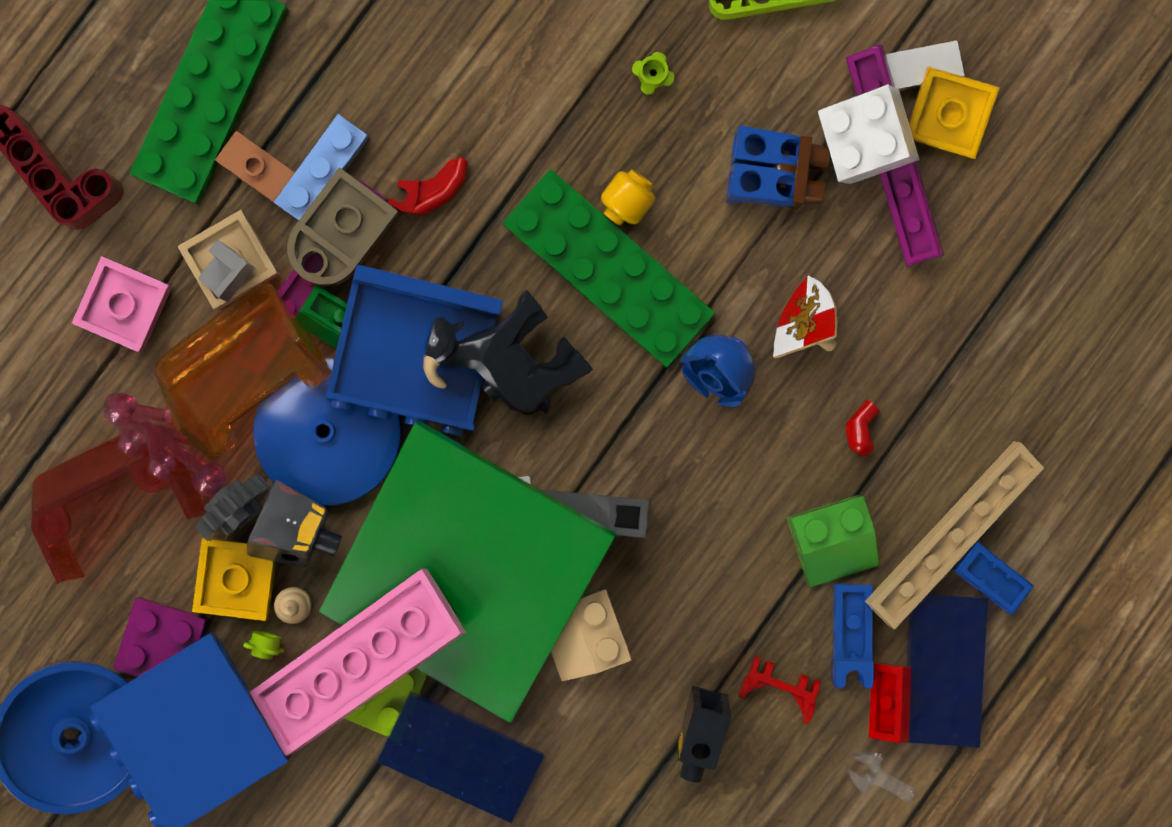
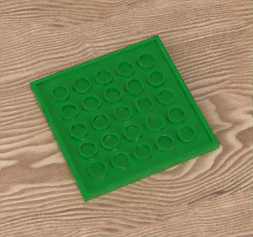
[319,421,617,723]

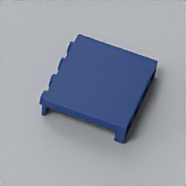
[325,264,503,436]
[90,632,291,827]

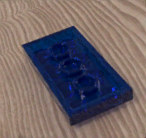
[906,594,988,747]
[377,691,544,823]

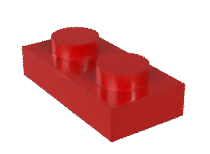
[869,662,911,743]

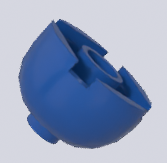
[680,335,756,407]

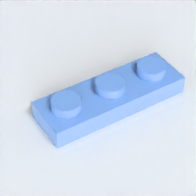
[274,114,369,220]

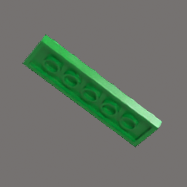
[129,0,288,205]
[502,168,715,368]

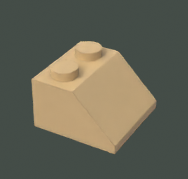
[551,586,632,681]

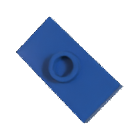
[951,541,1034,616]

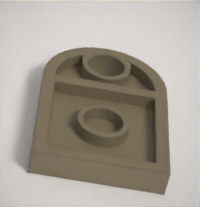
[287,167,400,286]

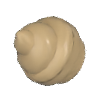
[274,587,312,624]

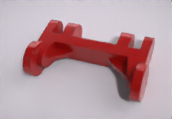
[738,656,821,724]

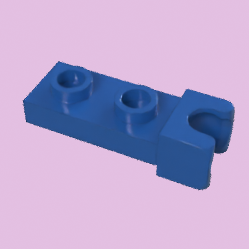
[831,583,874,689]

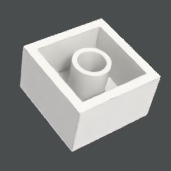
[818,84,919,184]

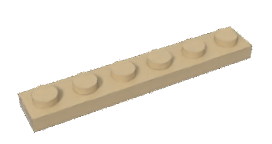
[865,441,1044,630]

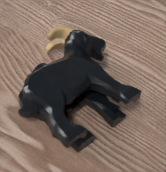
[423,290,593,415]

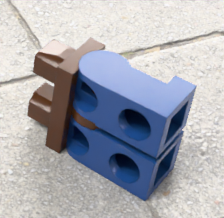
[726,125,830,209]

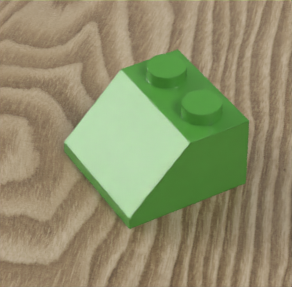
[786,495,879,588]

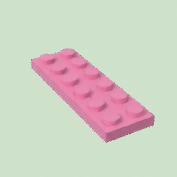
[249,569,466,756]

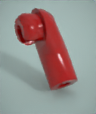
[845,400,880,457]

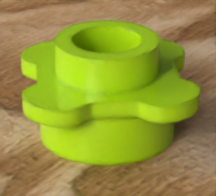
[632,52,674,95]
[243,631,284,660]

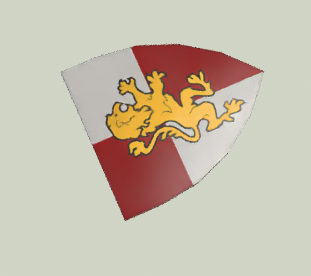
[773,276,837,359]

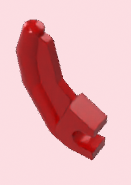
[387,157,468,216]

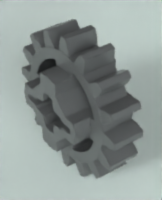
[195,475,271,541]

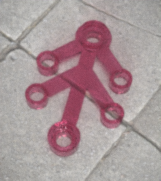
[104,393,226,496]

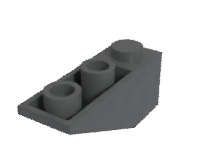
[539,489,649,538]

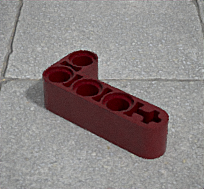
[0,105,123,230]

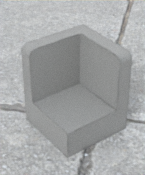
[199,240,255,302]

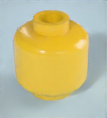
[601,169,655,226]

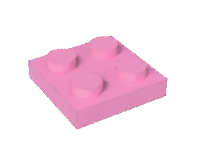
[72,256,172,353]

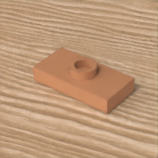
[215,131,295,203]

